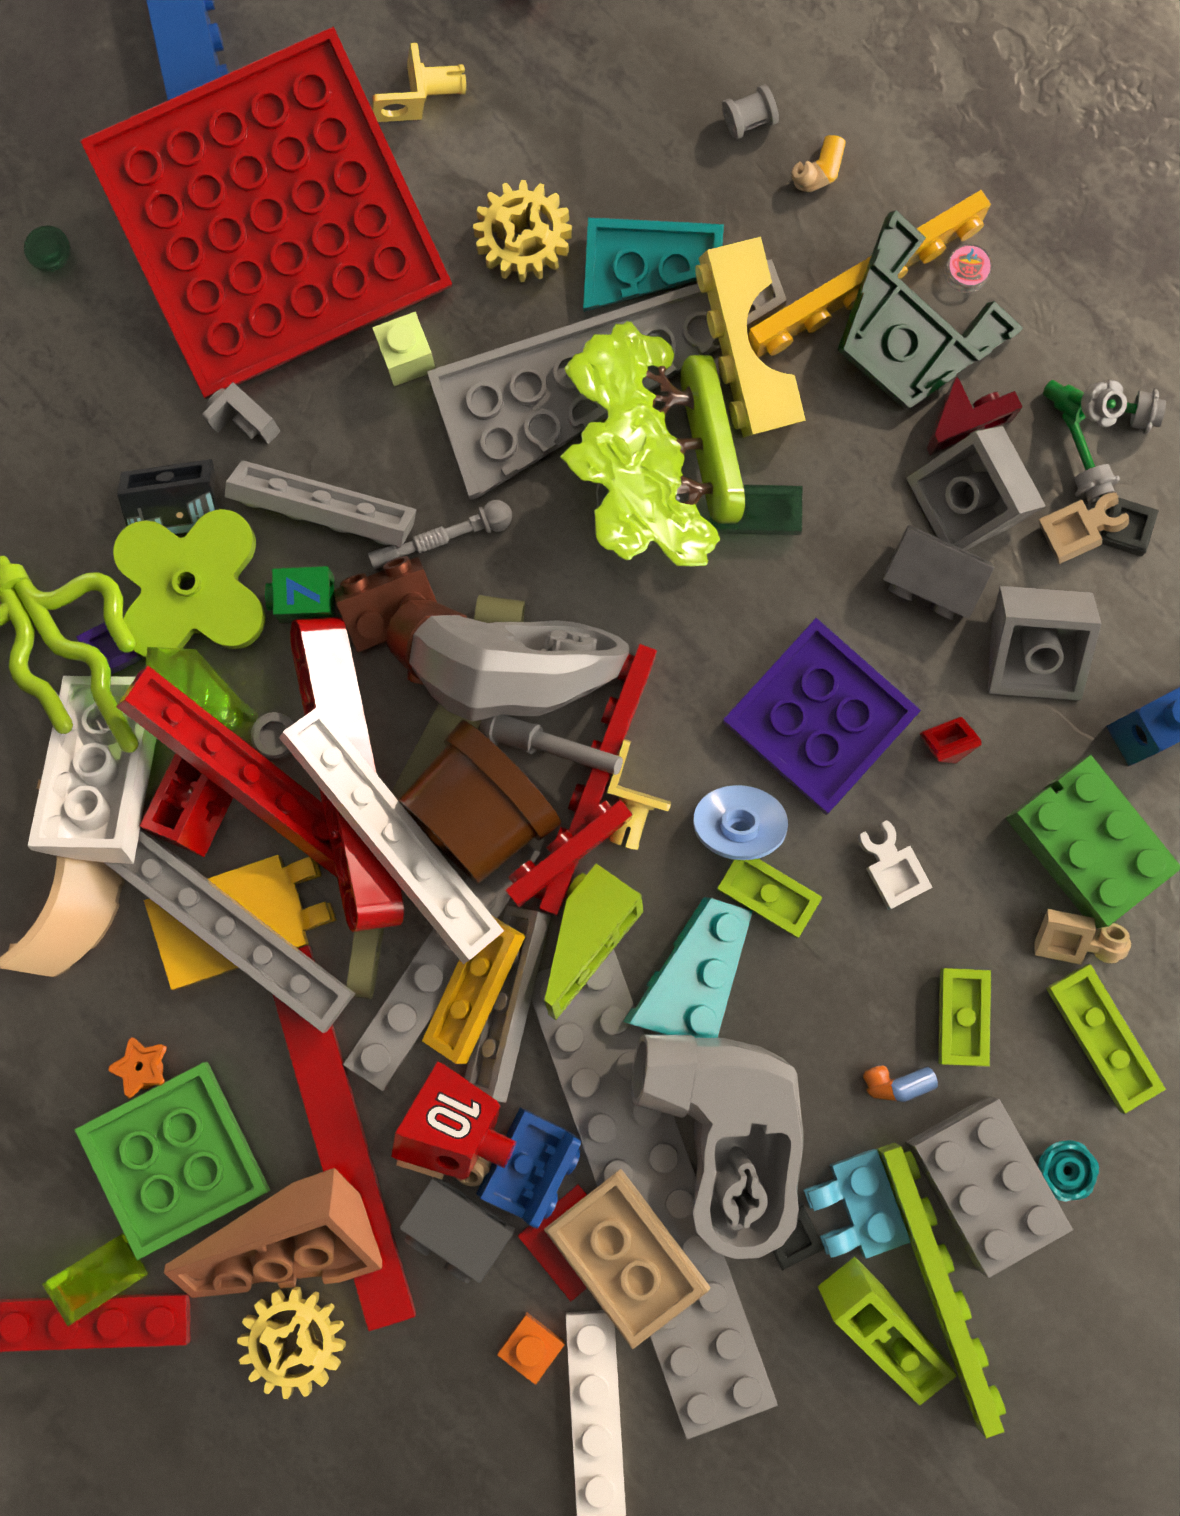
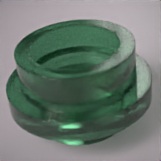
[24,225,71,271]

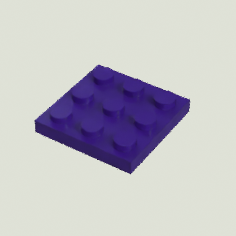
[722,618,921,815]

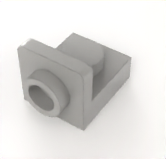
[202,382,281,444]

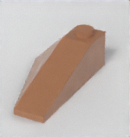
[164,1168,382,1298]

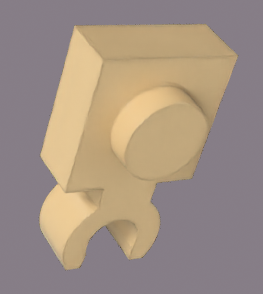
[1039,493,1129,564]

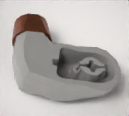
[387,600,629,721]

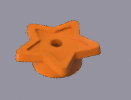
[108,1038,167,1099]

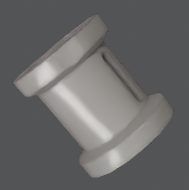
[722,84,779,140]

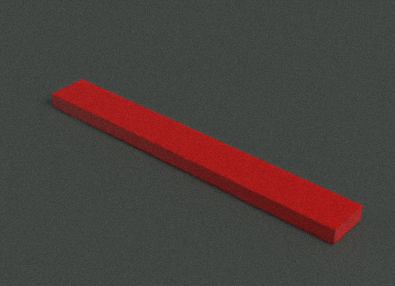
[273,945,417,1331]

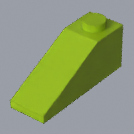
[544,863,643,1020]
[818,1256,957,1406]

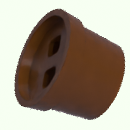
[398,720,561,884]

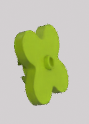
[113,509,266,661]

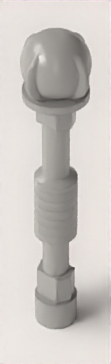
[368,500,512,570]

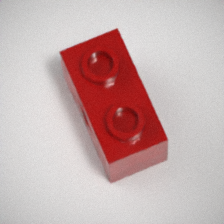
[140,753,233,857]

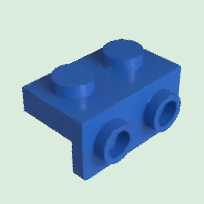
[476,1107,581,1229]

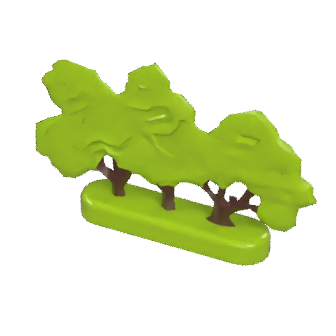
[560,321,745,566]

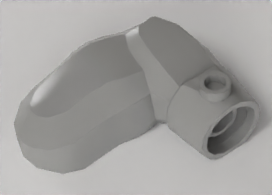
[631,1035,803,1259]

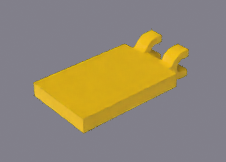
[143,855,337,990]

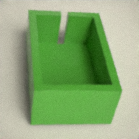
[1005,755,1180,928]

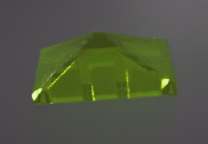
[42,1233,148,1326]

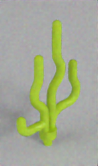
[0,556,139,753]

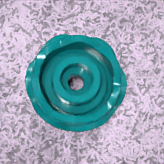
[1038,1140,1099,1202]

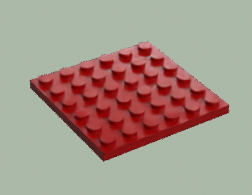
[80,26,453,399]

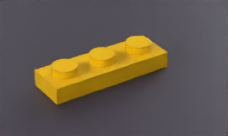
[422,916,525,1064]

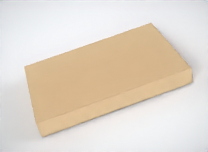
[544,1169,711,1349]

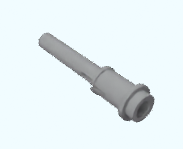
[480,714,623,775]

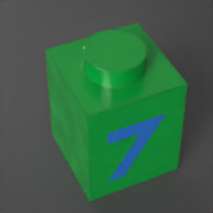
[265,566,336,624]

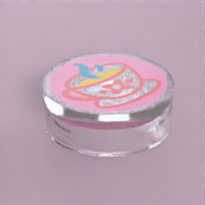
[945,244,993,293]

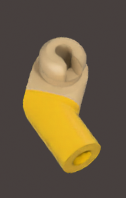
[791,135,846,193]

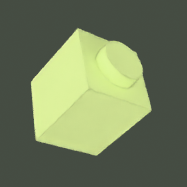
[372,311,435,387]

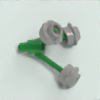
[1043,380,1166,503]

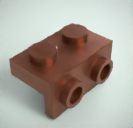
[333,556,437,652]

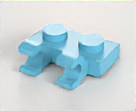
[803,1149,911,1259]

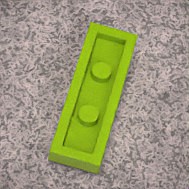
[1046,964,1166,1114]

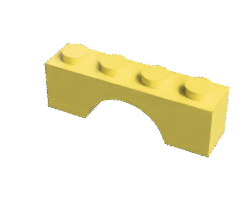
[695,237,806,438]

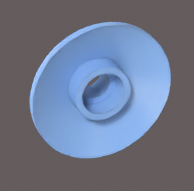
[693,785,788,860]

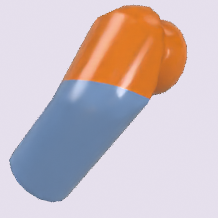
[863,1065,938,1102]

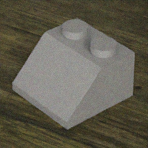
[906,426,1046,550]
[988,586,1102,701]

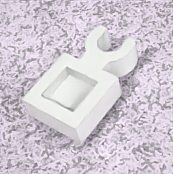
[858,820,933,910]

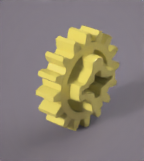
[473,180,572,282]
[237,1287,346,1399]

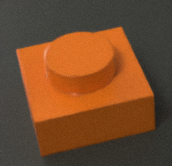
[497,1312,565,1385]

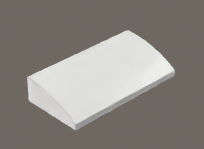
[28,676,156,864]

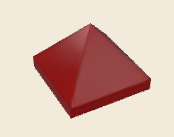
[920,717,982,764]

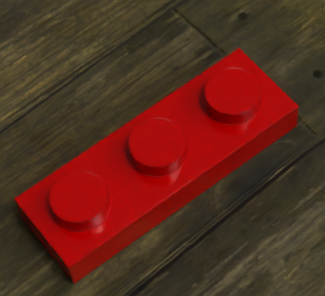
[506,800,633,907]

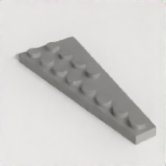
[427,259,787,500]

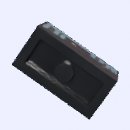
[117,459,218,536]

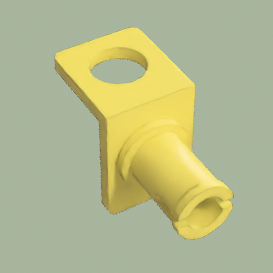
[371,43,466,122]
[607,739,671,850]

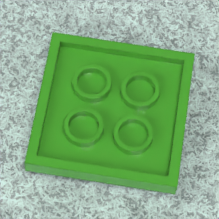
[74,1062,270,1260]

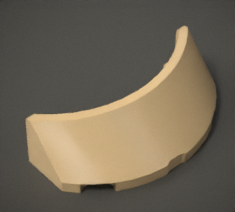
[0,779,125,977]

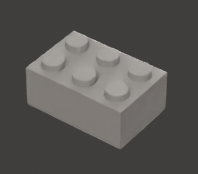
[906,1096,1073,1278]

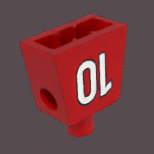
[391,1061,516,1179]

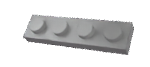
[225,460,416,547]
[465,905,551,1103]

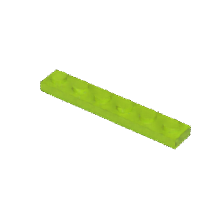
[877,1143,1006,1439]

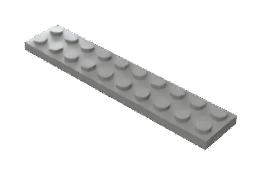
[531,949,778,1440]

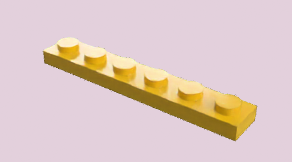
[748,190,991,358]

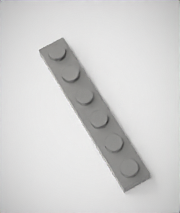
[104,827,356,1033]
[343,844,541,1091]

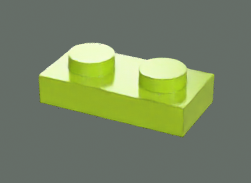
[716,859,823,938]
[938,968,991,1067]

